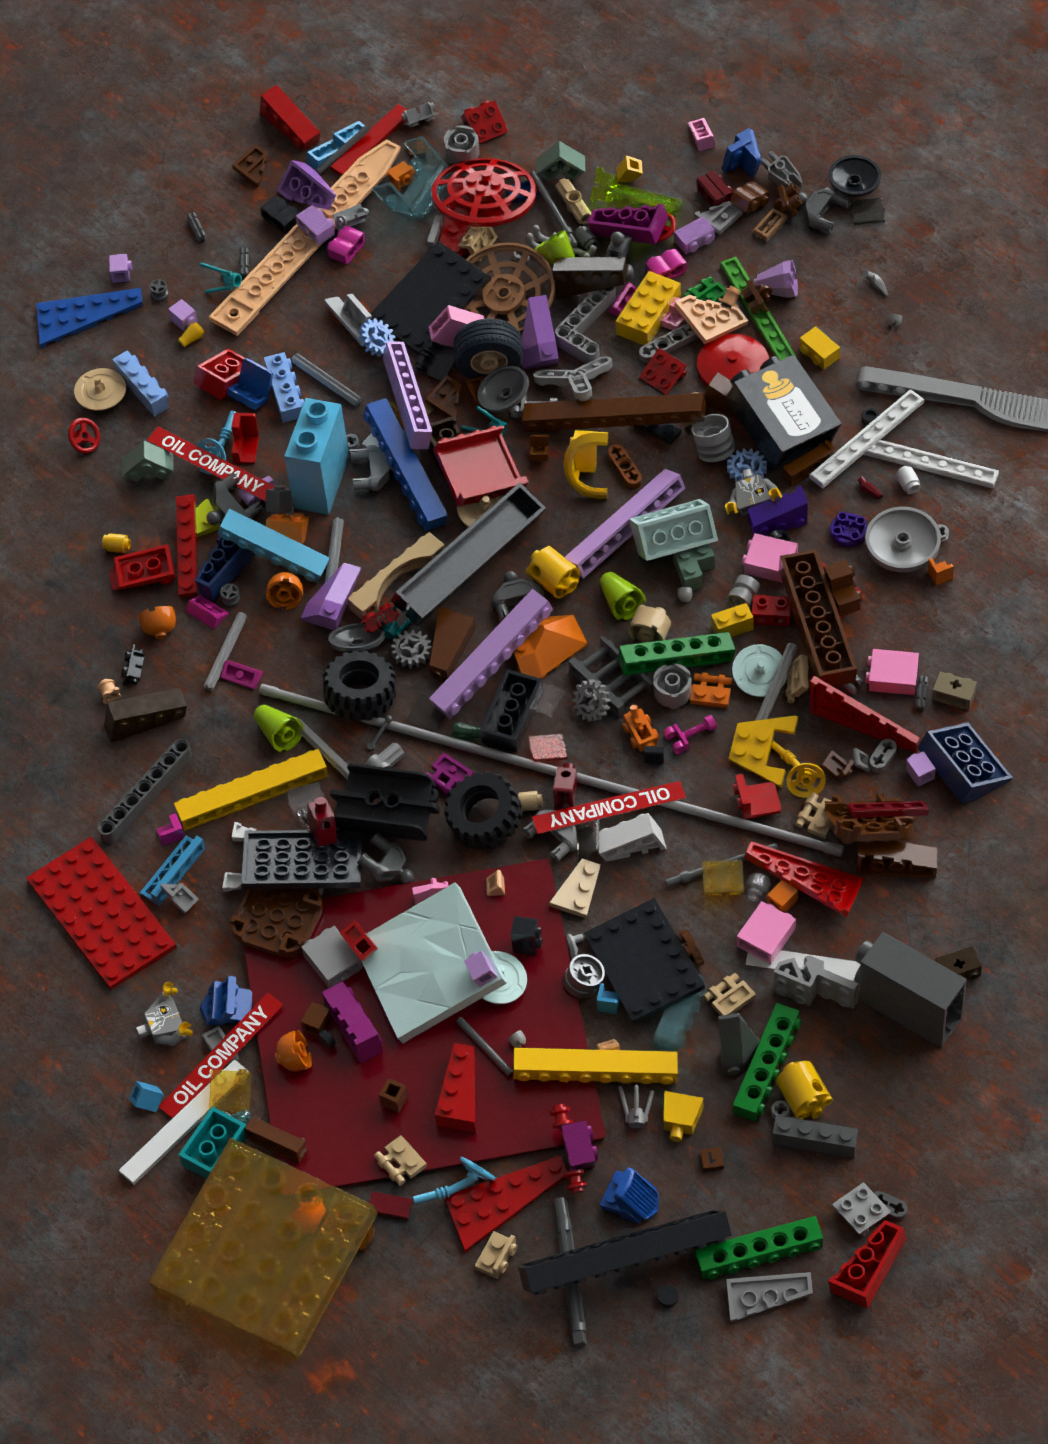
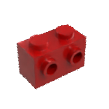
[752,595,791,627]

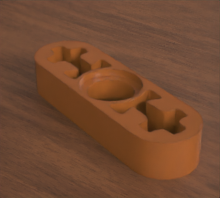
[608,444,642,489]

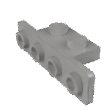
[324,294,372,345]

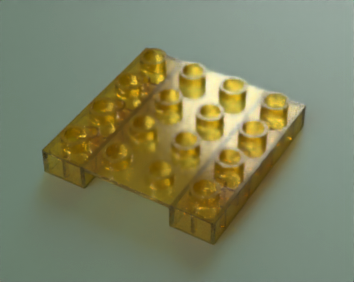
[149,1138,378,1360]

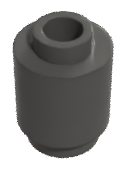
[574,226,598,251]

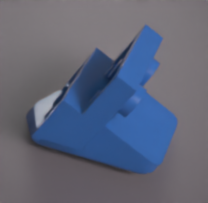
[721,128,761,177]
[200,976,252,1025]
[600,1167,659,1224]

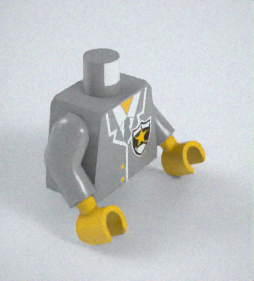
[725,469,782,516]
[136,982,193,1046]

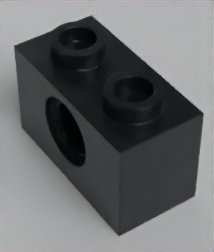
[511,916,543,956]

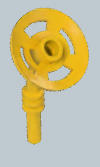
[771,740,826,798]

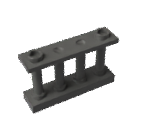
[568,636,654,719]

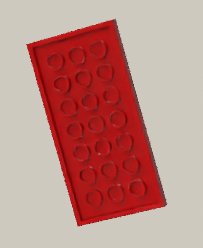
[26,836,177,990]

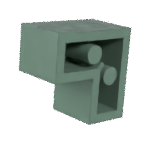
[536,141,585,181]
[122,441,174,482]
[673,543,715,591]

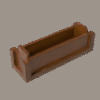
[782,440,836,487]
[245,1116,308,1163]

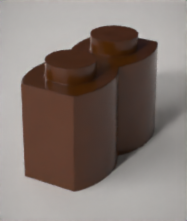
[730,181,770,213]

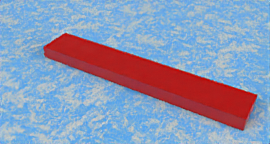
[330,104,408,176]

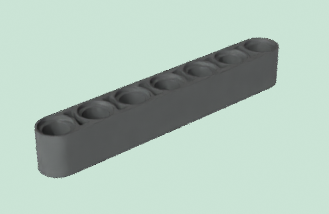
[98,739,192,844]

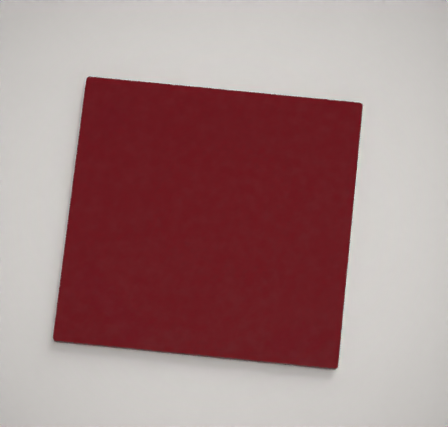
[244,859,606,1197]

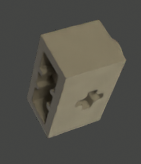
[932,672,977,710]

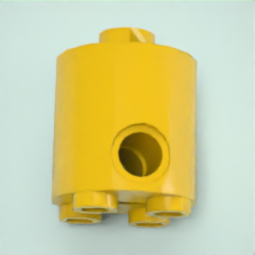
[525,546,580,598]
[776,1061,833,1119]

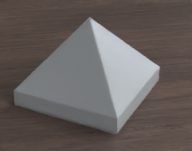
[852,748,870,772]

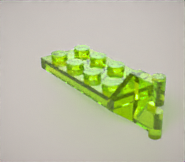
[590,167,684,212]

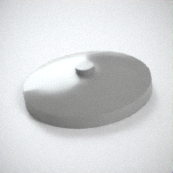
[865,507,941,572]

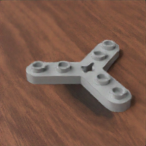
[533,356,613,401]

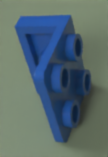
[227,358,273,410]

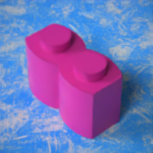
[327,225,365,265]
[645,249,687,279]

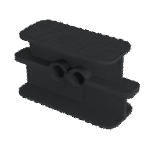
[330,763,440,841]

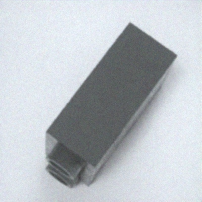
[854,932,967,1048]

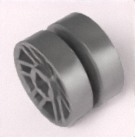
[562,954,605,999]

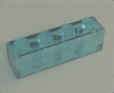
[654,975,707,1052]

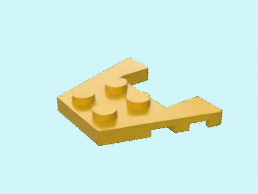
[729,716,799,788]

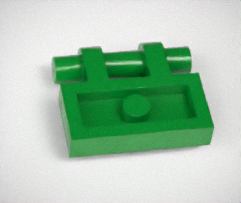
[682,276,726,302]

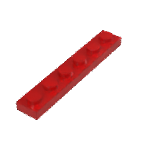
[176,494,198,598]

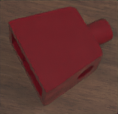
[553,763,578,810]
[307,797,337,847]

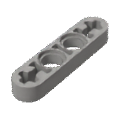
[639,323,699,363]

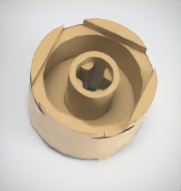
[628,605,671,643]

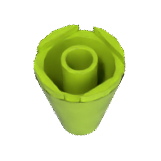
[535,230,575,268]
[599,572,646,620]
[254,705,304,752]

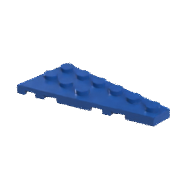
[36,288,143,349]

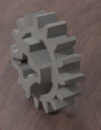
[391,630,432,669]
[572,679,611,721]

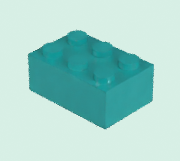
[178,1106,247,1184]

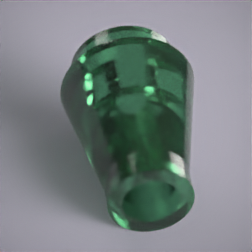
[452,721,480,739]

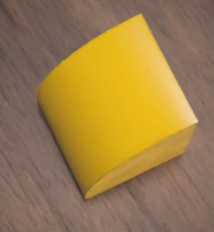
[616,156,643,182]

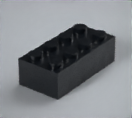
[480,669,544,753]

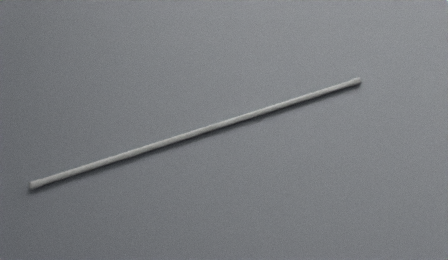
[259,683,844,857]

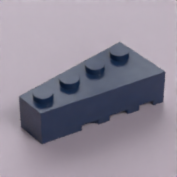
[195,535,255,601]

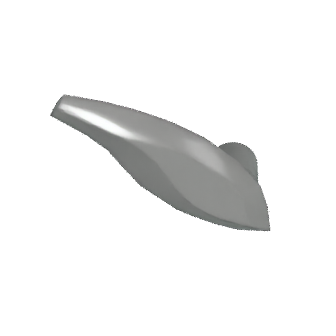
[863,270,888,297]
[567,933,584,959]

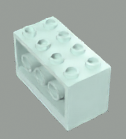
[629,499,718,561]

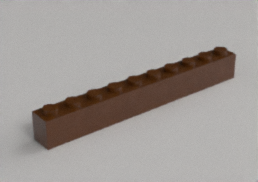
[522,393,706,432]

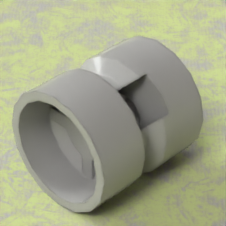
[727,575,760,607]

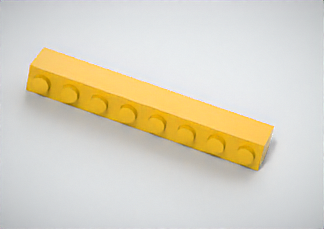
[174,749,329,831]
[513,1048,678,1085]

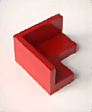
[231,413,260,464]

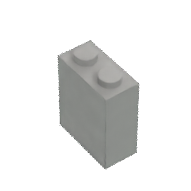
[301,926,363,988]

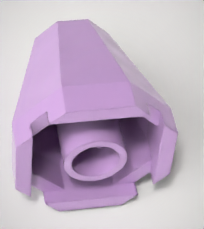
[754,260,798,298]

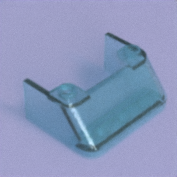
[372,136,452,219]

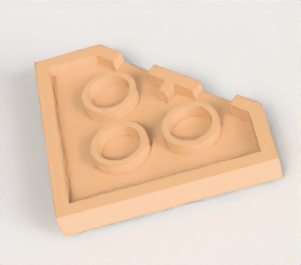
[674,295,749,344]

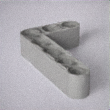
[555,286,616,364]

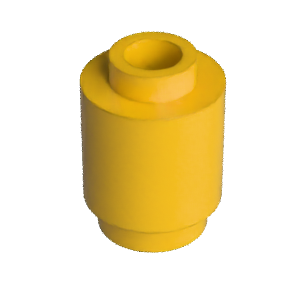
[102,533,131,553]

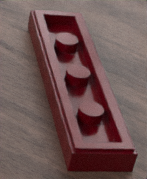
[847,801,929,818]

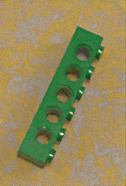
[617,632,735,676]
[733,1003,802,1122]
[695,1216,823,1280]

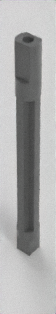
[554,1197,587,1348]

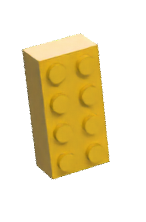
[616,271,681,345]

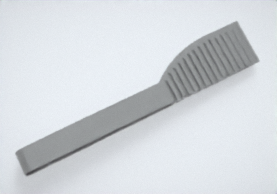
[856,366,1048,432]

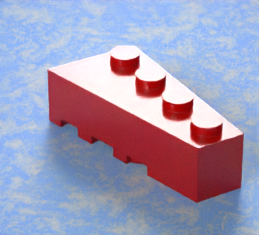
[260,85,320,152]
[435,1043,476,1133]
[828,1220,906,1308]

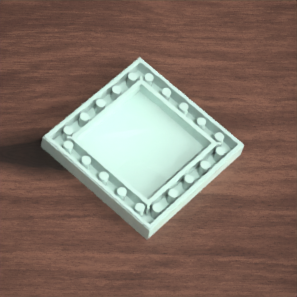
[362,882,507,1043]

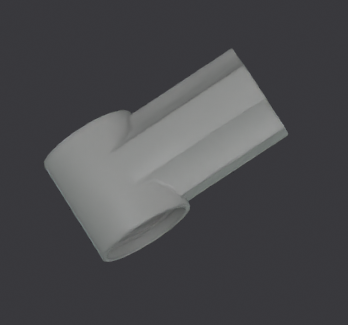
[365,743,405,769]

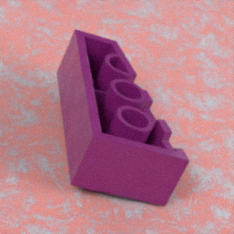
[587,204,668,245]
[322,982,383,1063]

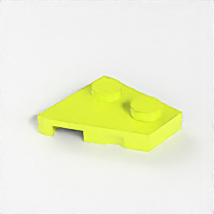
[196,499,220,538]

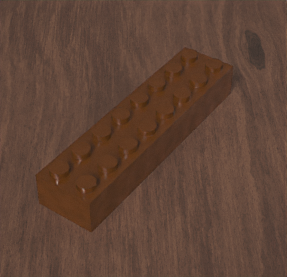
[779,549,857,687]

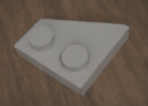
[694,201,743,235]

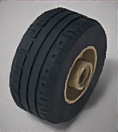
[453,318,523,379]

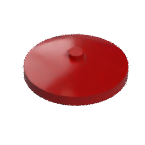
[697,334,769,387]

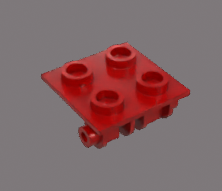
[639,348,687,395]
[361,602,400,633]

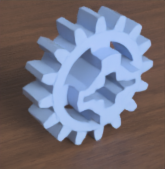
[358,318,396,357]
[727,448,767,483]

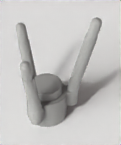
[618,1085,654,1128]

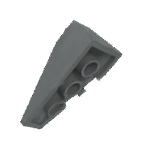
[718,1013,760,1076]

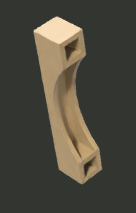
[348,532,445,620]

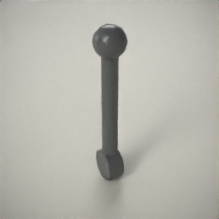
[367,715,392,751]

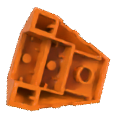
[497,615,588,679]

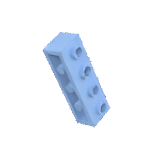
[112,351,169,417]
[264,352,304,423]

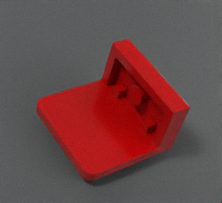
[461,100,508,144]
[732,774,781,819]

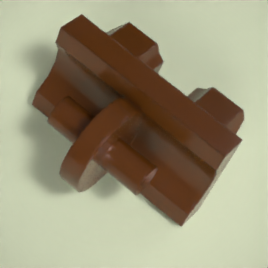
[773,183,802,217]
[741,279,772,314]

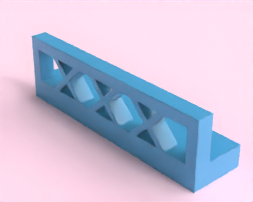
[140,835,205,906]

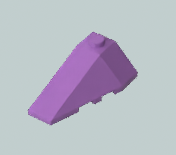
[277,160,336,210]
[522,295,559,370]
[301,563,361,630]

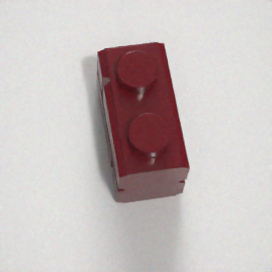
[696,170,733,207]

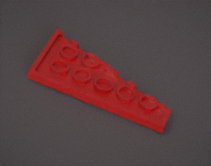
[810,676,920,754]
[744,841,864,917]
[445,1155,568,1253]

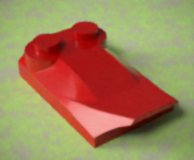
[109,544,175,590]

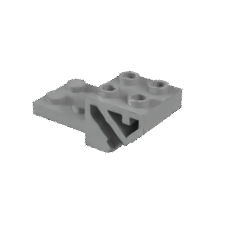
[773,956,858,1009]

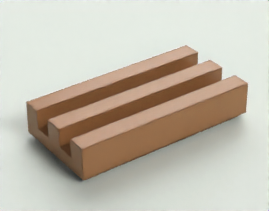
[753,208,787,242]

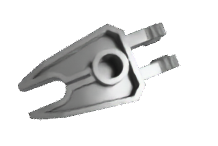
[760,151,802,188]

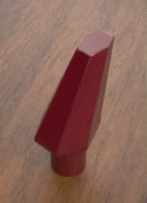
[858,476,884,499]

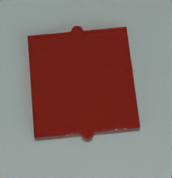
[529,734,567,762]

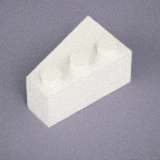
[594,813,666,862]

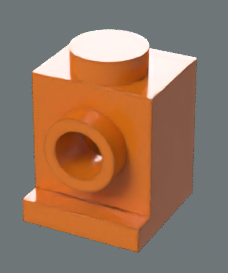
[387,161,415,192]

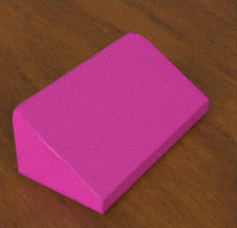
[608,282,637,316]
[186,595,229,629]
[220,660,263,689]

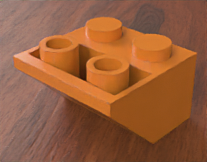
[266,512,309,544]

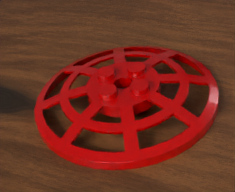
[432,158,536,227]

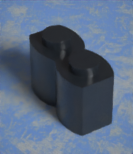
[260,196,299,234]

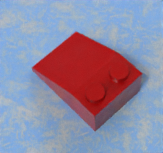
[193,348,245,400]

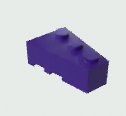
[748,486,808,536]

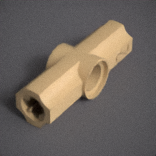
[555,178,591,225]

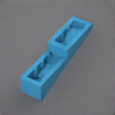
[306,121,365,170]

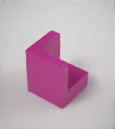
[157,813,184,846]

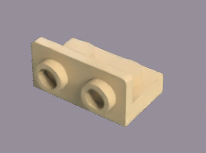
[458,226,498,261]
[475,1231,518,1279]

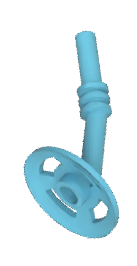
[196,411,236,475]
[413,1156,496,1204]

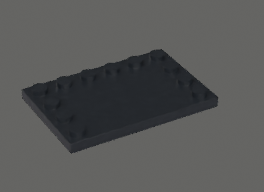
[370,241,491,355]
[241,829,362,890]
[584,898,706,1025]

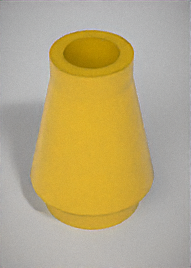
[178,322,205,347]

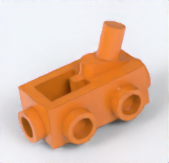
[622,705,659,752]

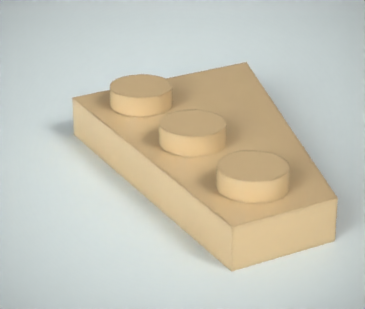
[548,858,600,918]

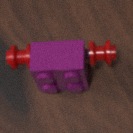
[549,1104,598,1194]

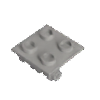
[832,1182,891,1236]

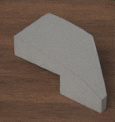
[160,883,199,914]

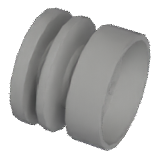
[691,414,736,462]

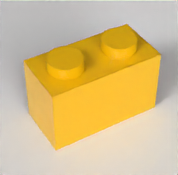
[799,326,840,370]
[711,603,754,637]

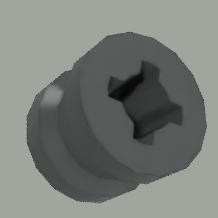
[149,279,169,302]
[220,584,240,607]

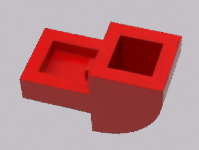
[340,920,378,962]

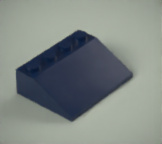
[917,723,1013,803]

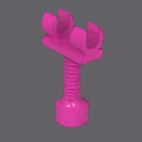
[663,715,717,755]

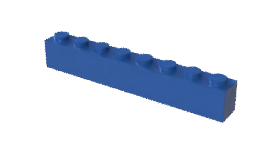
[363,398,448,531]

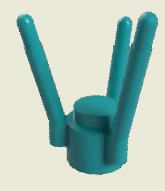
[200,263,242,293]
[461,406,508,435]
[382,606,411,639]

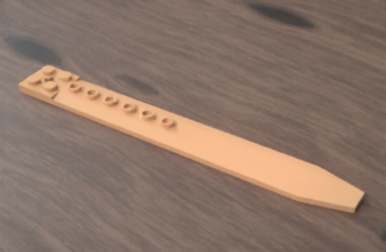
[209,139,401,336]

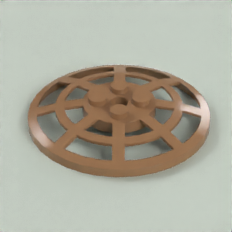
[464,243,555,333]

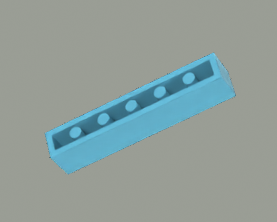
[217,509,330,583]

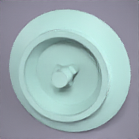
[732,644,788,697]
[482,951,527,1004]

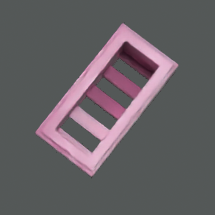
[688,118,715,151]

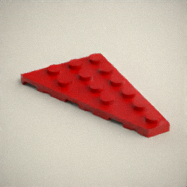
[439,175,512,258]

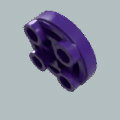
[830,512,867,547]

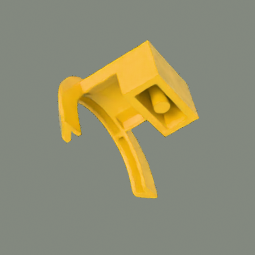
[563,430,608,499]

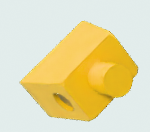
[664,1091,704,1142]

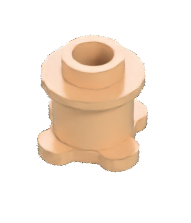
[718,286,742,307]
[97,679,121,704]

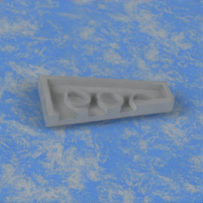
[726,1272,813,1323]

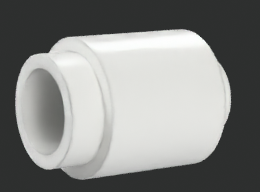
[896,466,920,494]

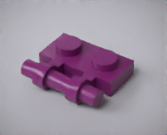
[425,753,474,796]

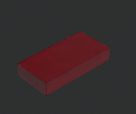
[367,1191,413,1221]

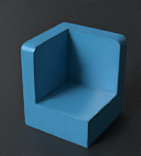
[597,983,620,1014]
[129,1081,164,1112]

